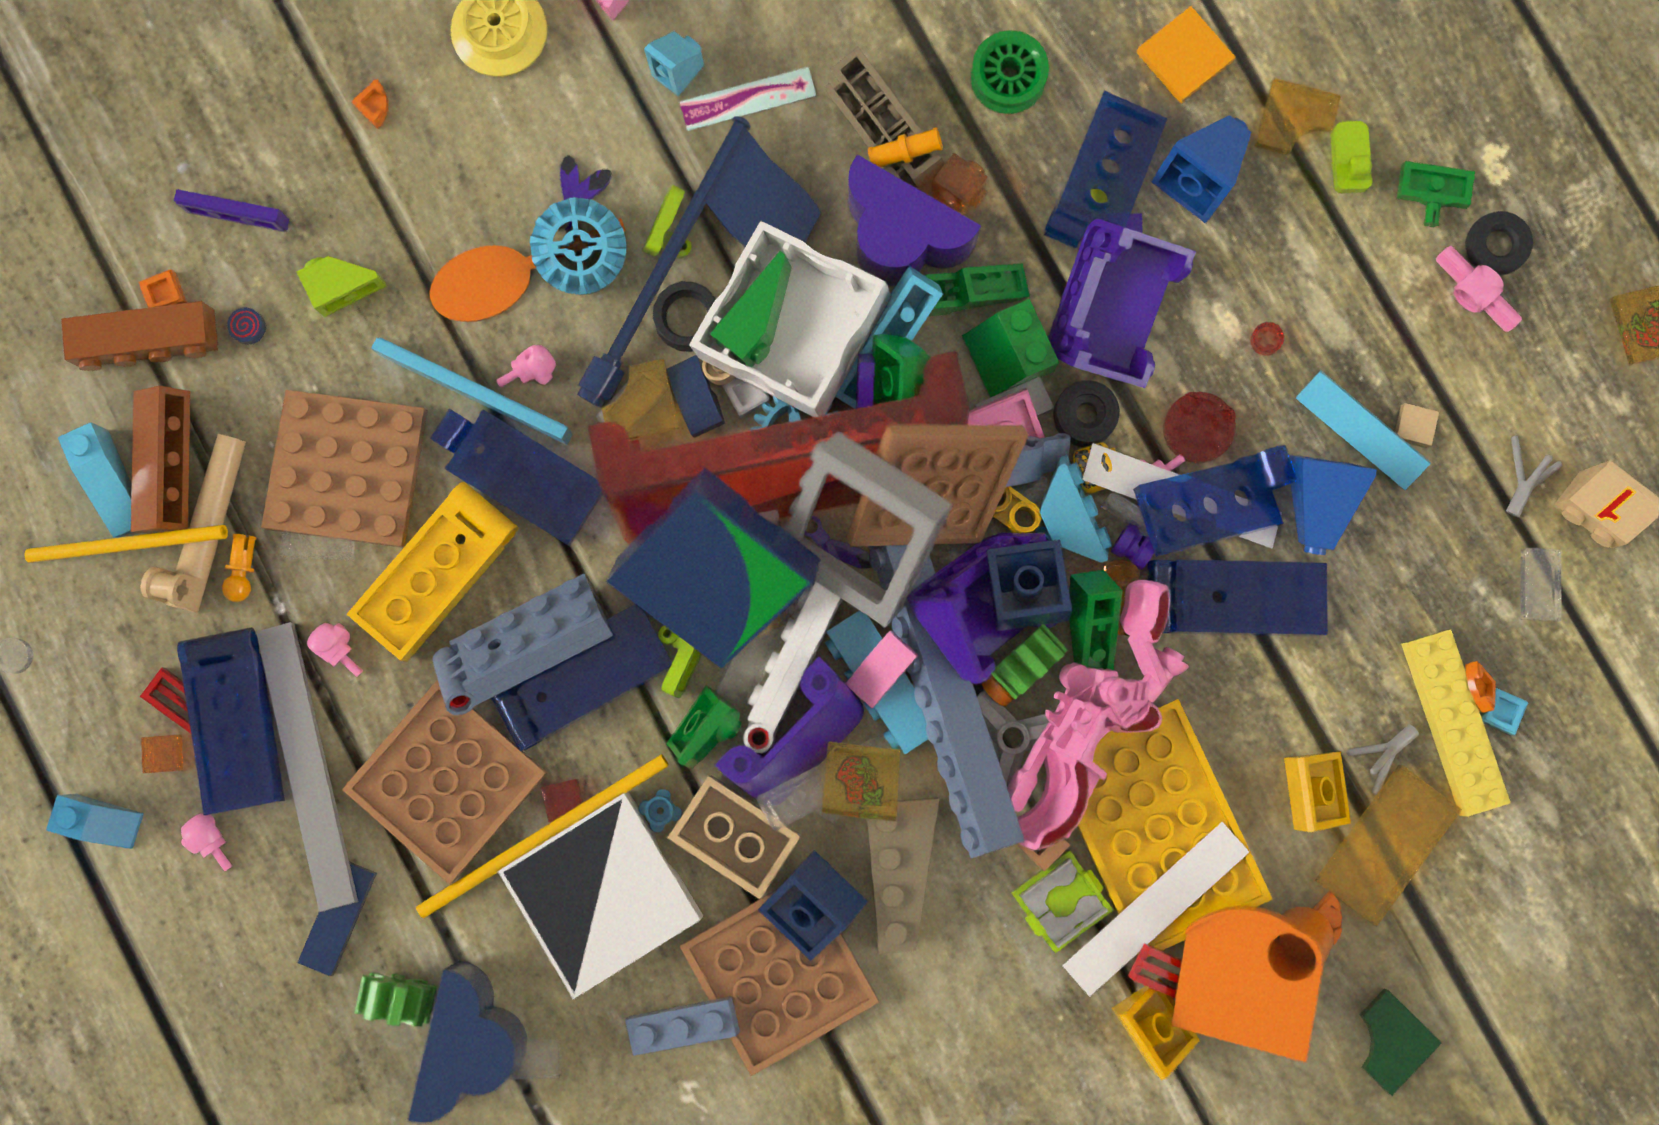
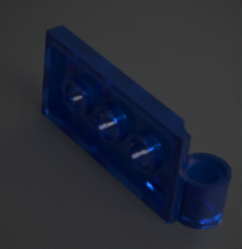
[1043,90,1168,249]
[1133,445,1297,557]

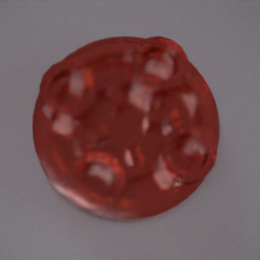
[1163,392,1236,463]

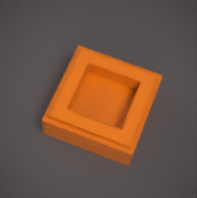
[138,269,187,308]

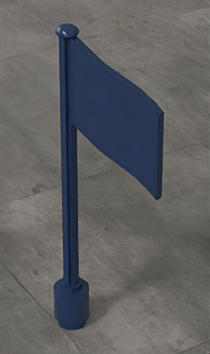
[577,116,821,408]

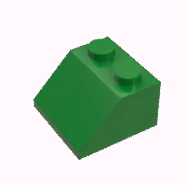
[962,299,1059,398]

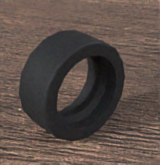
[653,281,716,352]

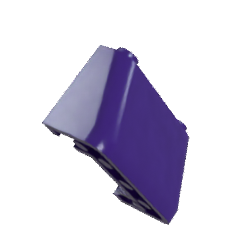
[1048,219,1196,388]
[907,533,1058,683]
[715,657,864,807]

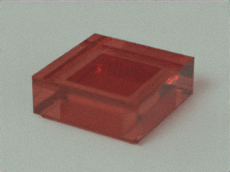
[541,779,583,823]

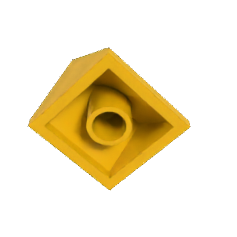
[1284,751,1351,832]
[1112,978,1200,1080]

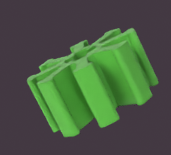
[991,624,1068,700]
[355,972,437,1027]

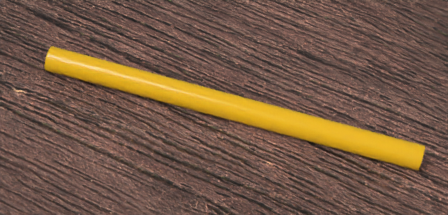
[25,525,228,563]

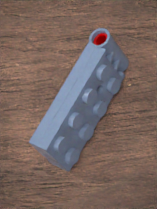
[432,574,613,715]

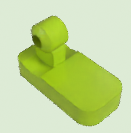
[1330,121,1373,193]
[642,184,692,258]
[658,625,702,698]

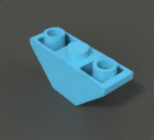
[1040,455,1112,563]

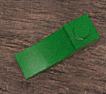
[924,263,1030,316]

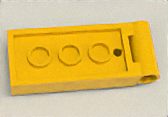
[346,481,519,662]

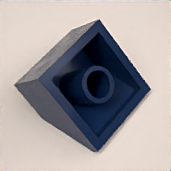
[987,540,1072,631]
[758,850,868,961]

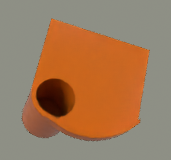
[1171,906,1334,1063]

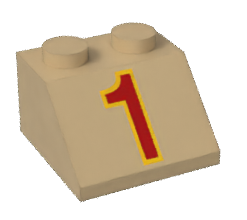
[1555,460,1659,548]

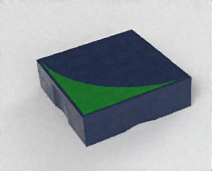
[606,467,821,669]

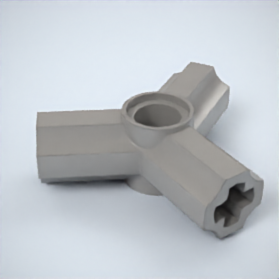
[977,689,1049,787]

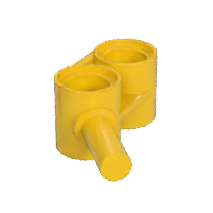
[993,486,1041,533]

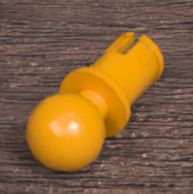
[222,534,257,602]

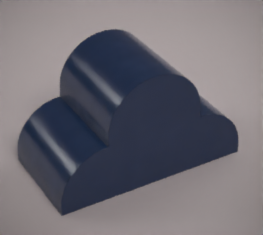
[407,961,528,1123]

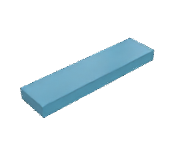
[1296,370,1430,490]

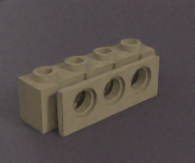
[824,47,946,188]

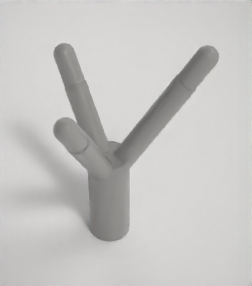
[1506,436,1562,517]
[1346,724,1419,795]

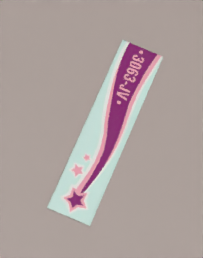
[679,67,817,131]

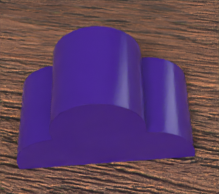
[848,154,981,286]

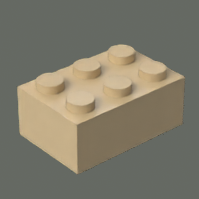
[668,775,802,899]

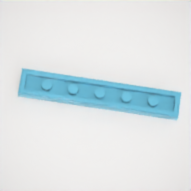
[371,337,573,445]

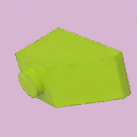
[296,256,387,317]

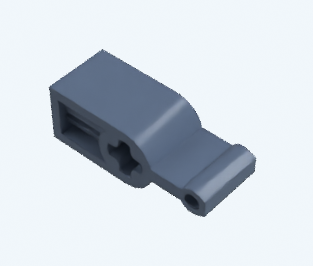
[1006,433,1071,487]

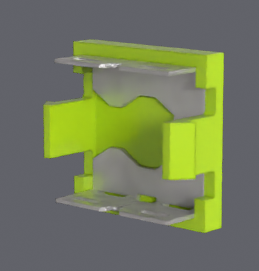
[1011,850,1113,954]

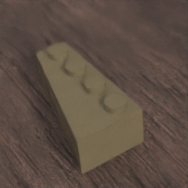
[867,797,940,954]

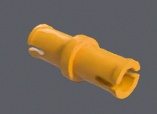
[868,127,943,168]

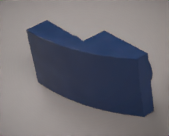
[666,355,725,438]

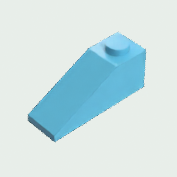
[58,422,132,538]

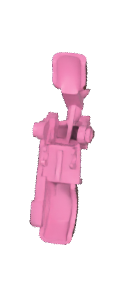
[1007,580,1189,850]

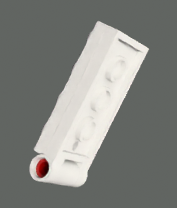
[744,582,843,753]

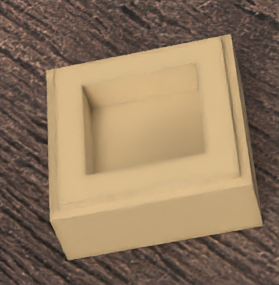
[1395,403,1439,448]

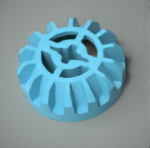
[530,197,627,295]

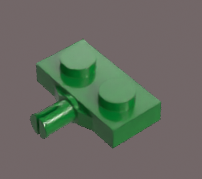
[1397,161,1475,227]

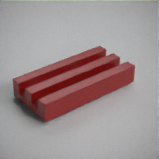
[140,667,221,738]
[1128,943,1182,998]

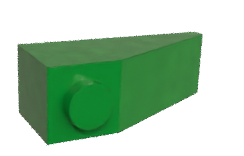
[710,251,792,367]
[1069,570,1123,670]

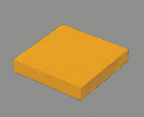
[1136,6,1236,104]

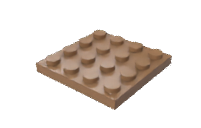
[261,390,427,548]
[846,425,1028,547]
[342,680,548,885]
[680,889,879,1076]

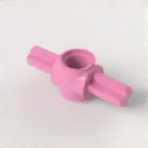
[1436,246,1522,332]

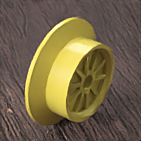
[451,0,547,77]

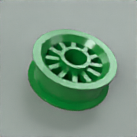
[970,30,1049,114]

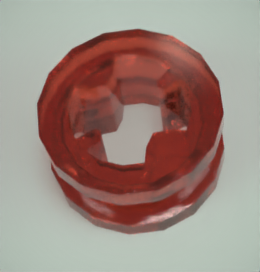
[1250,322,1284,356]

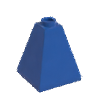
[1151,115,1251,224]
[1287,454,1377,555]

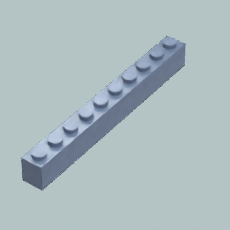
[868,545,1025,859]

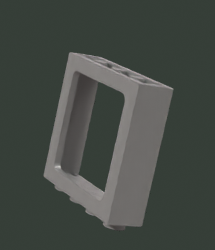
[783,432,953,627]

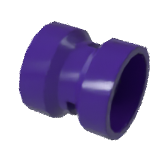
[1110,522,1160,571]

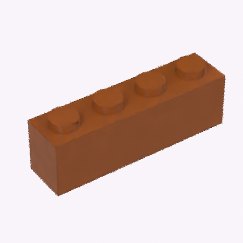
[61,301,218,371]
[131,386,190,534]

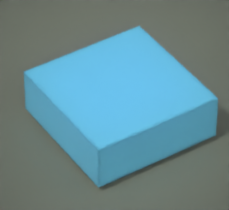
[1480,687,1528,735]

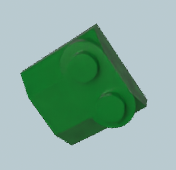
[872,334,934,425]
[666,685,742,769]

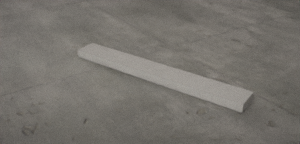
[256,622,358,912]

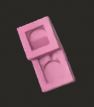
[846,631,919,709]

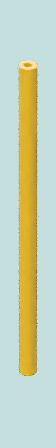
[416,754,669,918]

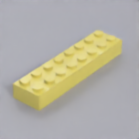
[1401,629,1511,817]

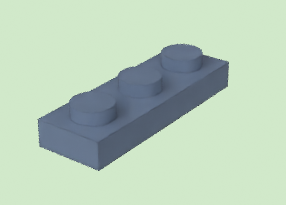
[625,996,740,1056]

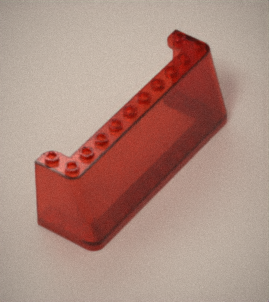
[588,351,969,545]

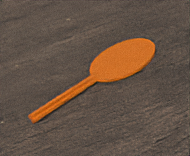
[430,218,626,322]

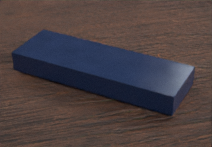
[297,862,377,977]

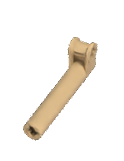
[141,434,246,613]

